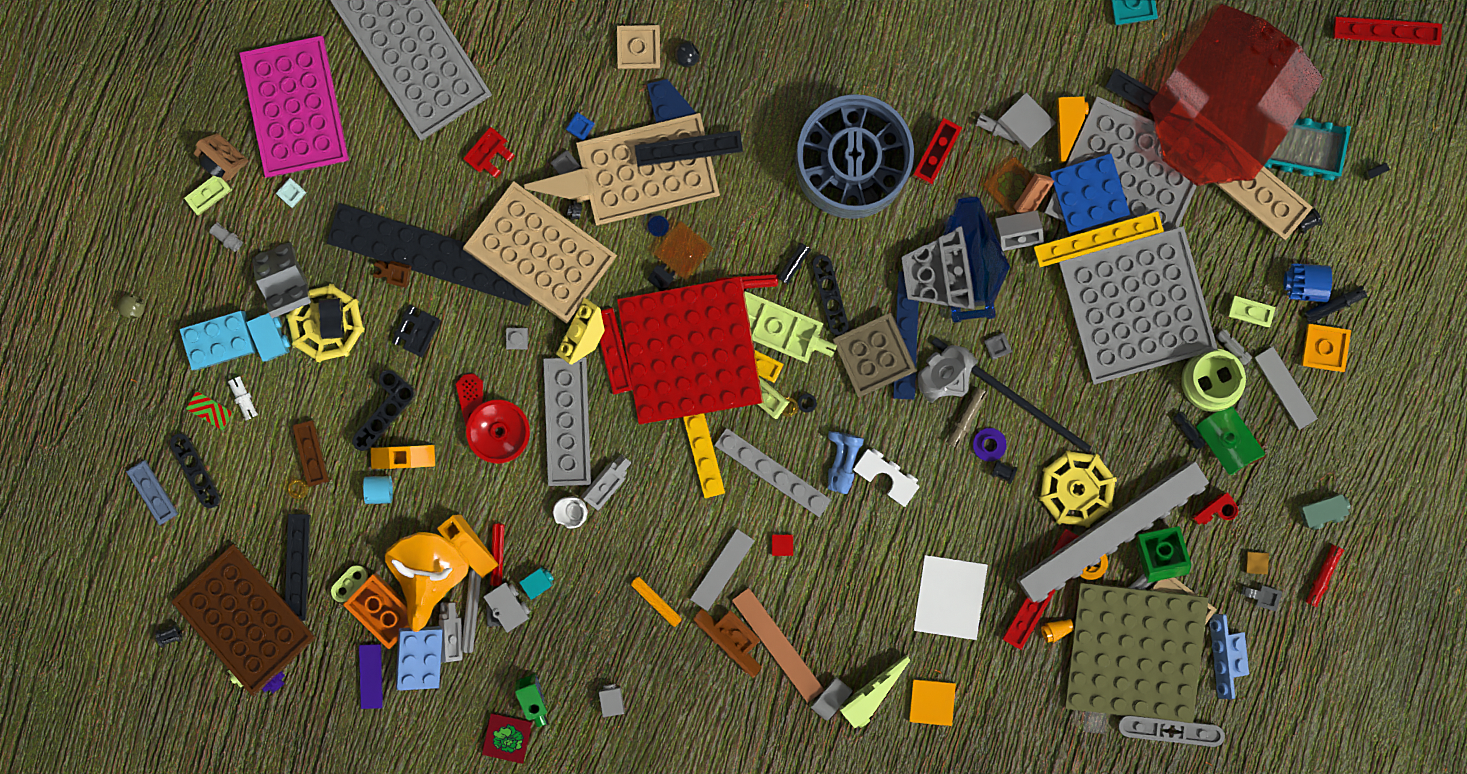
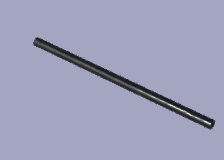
[931,337,1092,453]

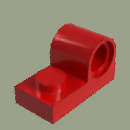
[1191,491,1239,525]

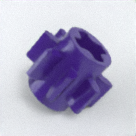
[262,671,285,694]

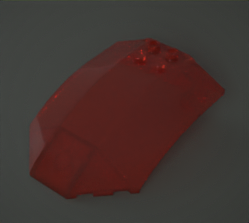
[1149,4,1324,186]

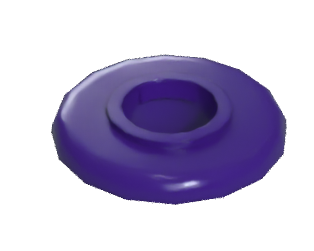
[973,428,1007,461]

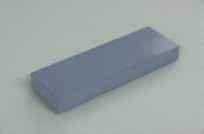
[126,460,179,525]

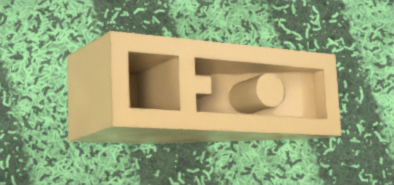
[524,169,595,202]

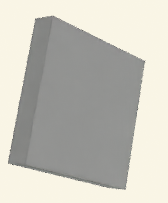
[998,93,1056,151]

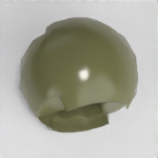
[118,294,145,319]

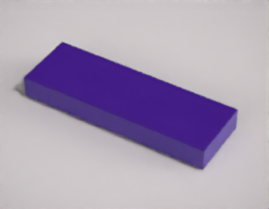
[359,644,383,709]

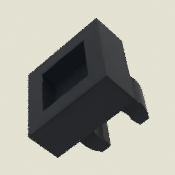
[647,263,675,291]

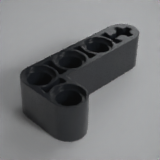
[352,370,417,451]

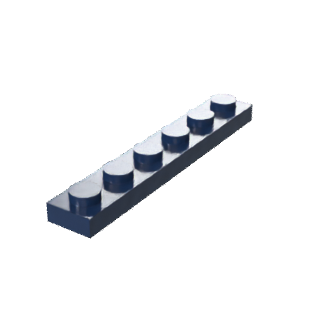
[893,272,919,400]

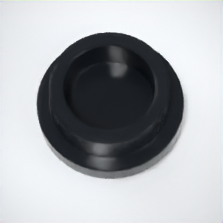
[566,200,582,221]

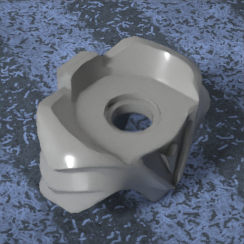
[918,345,978,403]

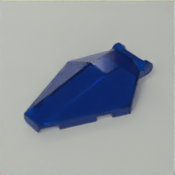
[943,197,1010,323]

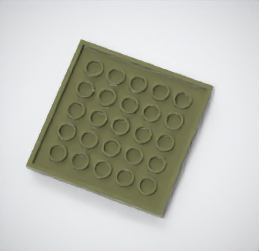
[1065,582,1209,723]

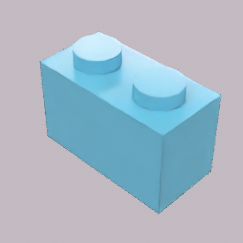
[246,313,291,362]

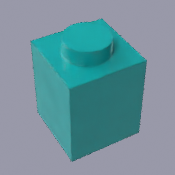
[519,567,554,600]

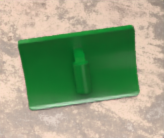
[1197,406,1265,475]

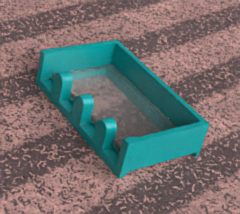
[1255,110,1351,181]

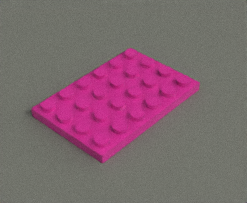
[240,36,349,178]

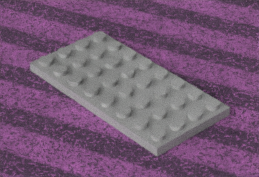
[331,0,492,141]

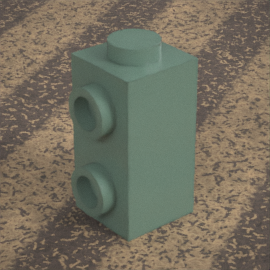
[1298,494,1351,530]

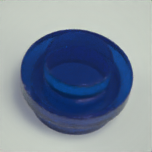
[648,215,669,237]

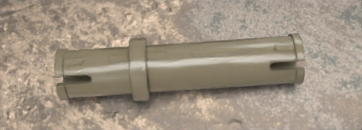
[946,387,988,449]

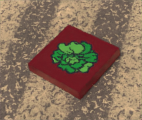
[482,713,533,764]

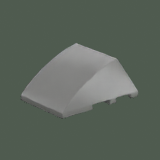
[902,226,975,310]

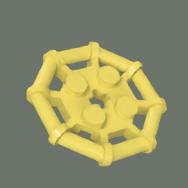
[286,284,365,363]
[1039,450,1117,528]

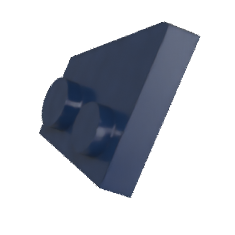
[647,79,696,123]

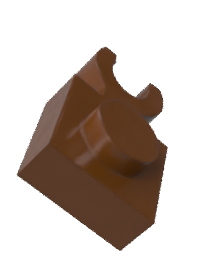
[373,260,412,288]

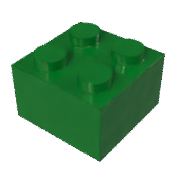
[1136,526,1192,583]

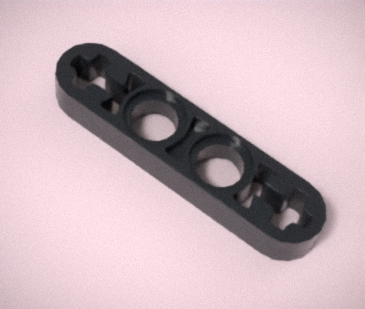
[813,255,849,336]
[170,433,221,509]

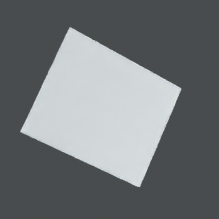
[914,555,988,640]

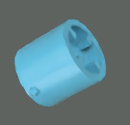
[363,476,393,504]

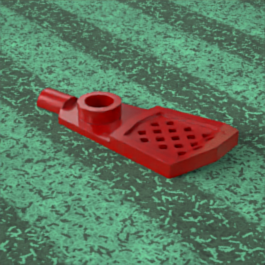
[456,374,484,426]

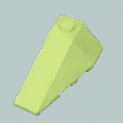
[839,655,910,728]

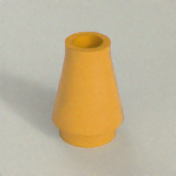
[1041,619,1074,643]

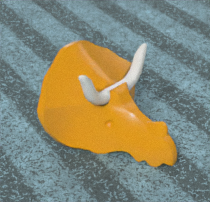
[385,532,469,632]

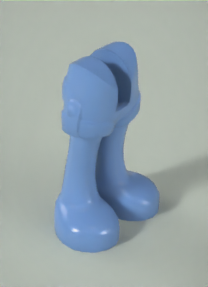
[828,431,864,494]

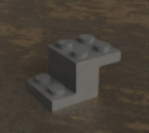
[252,242,311,318]

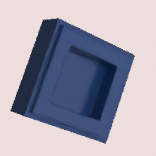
[566,112,595,141]

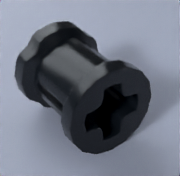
[1297,208,1323,234]
[991,460,1018,485]
[155,623,183,648]

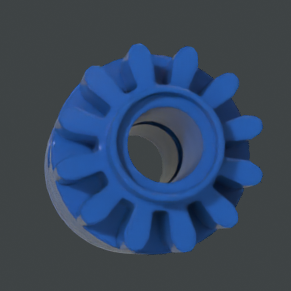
[1283,263,1332,302]

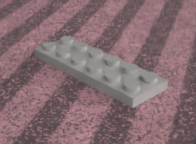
[544,357,591,486]

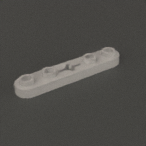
[1118,716,1225,747]

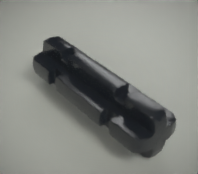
[1173,411,1205,450]

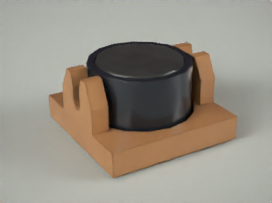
[194,133,249,182]

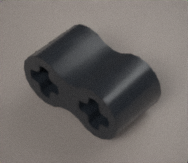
[319,298,344,339]

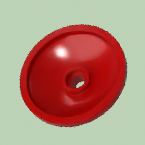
[466,400,530,464]

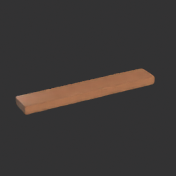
[732,588,824,703]

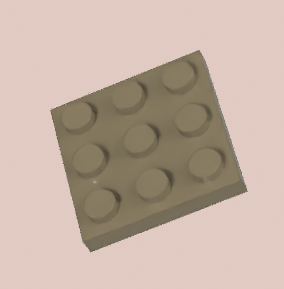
[833,313,917,397]

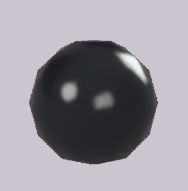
[674,40,700,68]

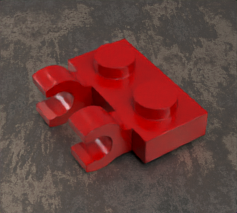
[463,127,515,178]

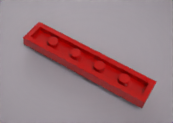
[1333,17,1442,46]

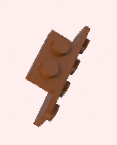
[693,609,762,678]

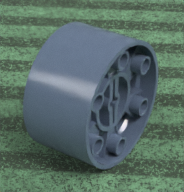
[795,94,914,219]

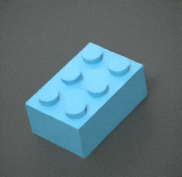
[180,311,258,370]

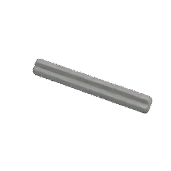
[461,569,481,653]

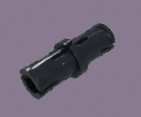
[777,242,811,285]

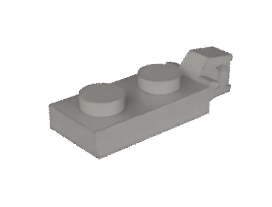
[581,454,631,510]
[439,602,463,662]

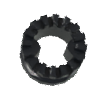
[798,394,817,413]

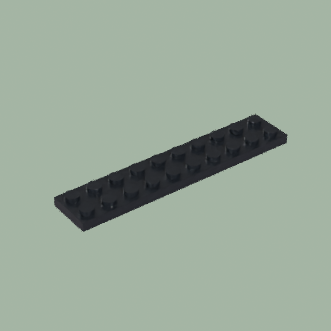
[327,203,532,307]

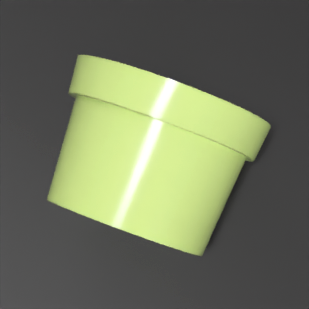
[1181,349,1246,412]

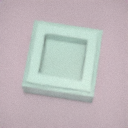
[276,178,307,208]

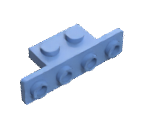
[1209,614,1249,699]

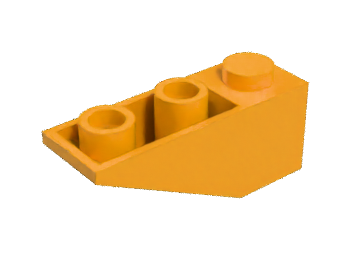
[437,515,499,578]

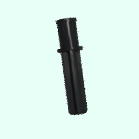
[1305,285,1368,323]

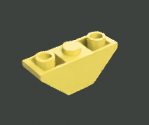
[556,298,605,364]

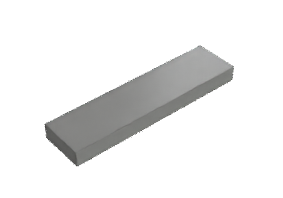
[1254,346,1318,430]
[690,529,755,611]

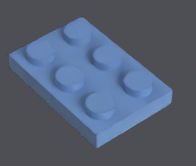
[395,626,443,690]

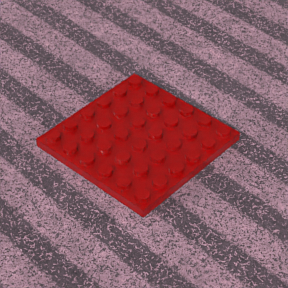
[617,277,764,425]

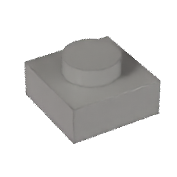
[506,328,528,349]

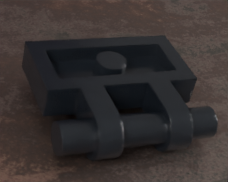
[391,304,442,358]

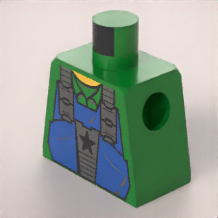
[515,673,548,727]

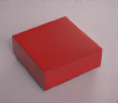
[772,534,793,556]

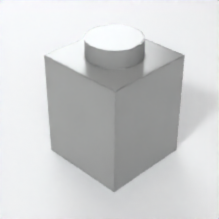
[599,684,625,717]

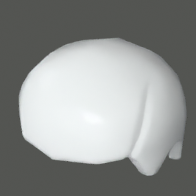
[553,496,588,528]

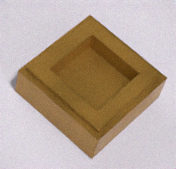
[1245,552,1269,575]

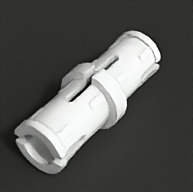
[228,376,258,420]

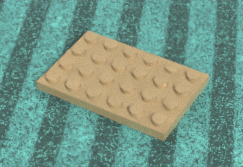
[576,113,720,226]
[463,181,617,323]

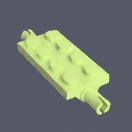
[745,291,837,363]

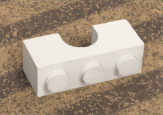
[853,448,920,507]

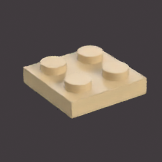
[617,25,660,69]

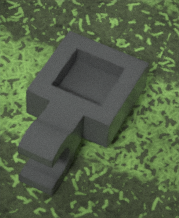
[1241,585,1282,612]

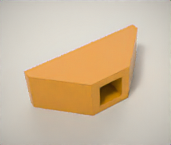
[371,445,435,469]

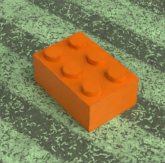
[343,573,410,649]

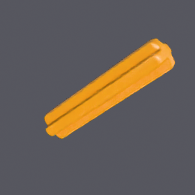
[631,577,682,627]

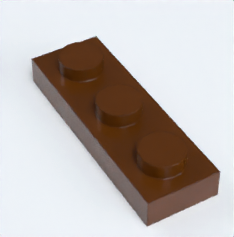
[292,420,330,487]

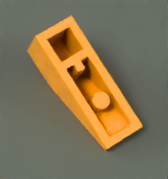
[1056,96,1089,163]

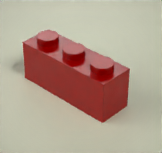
[912,118,962,186]

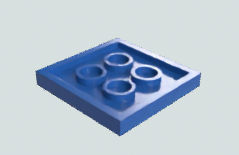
[1050,153,1130,234]

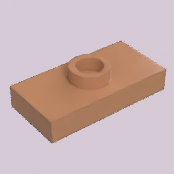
[1014,173,1054,213]

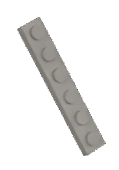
[715,428,831,517]

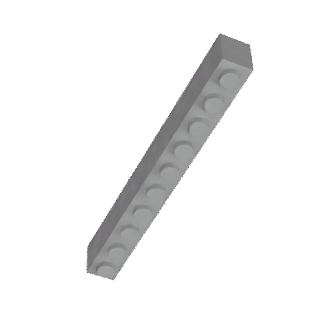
[1016,461,1209,603]

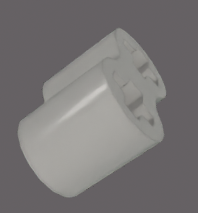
[810,677,853,721]

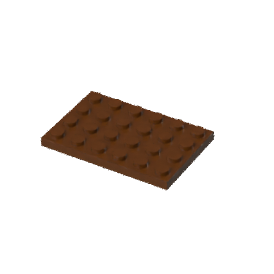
[172,544,317,696]

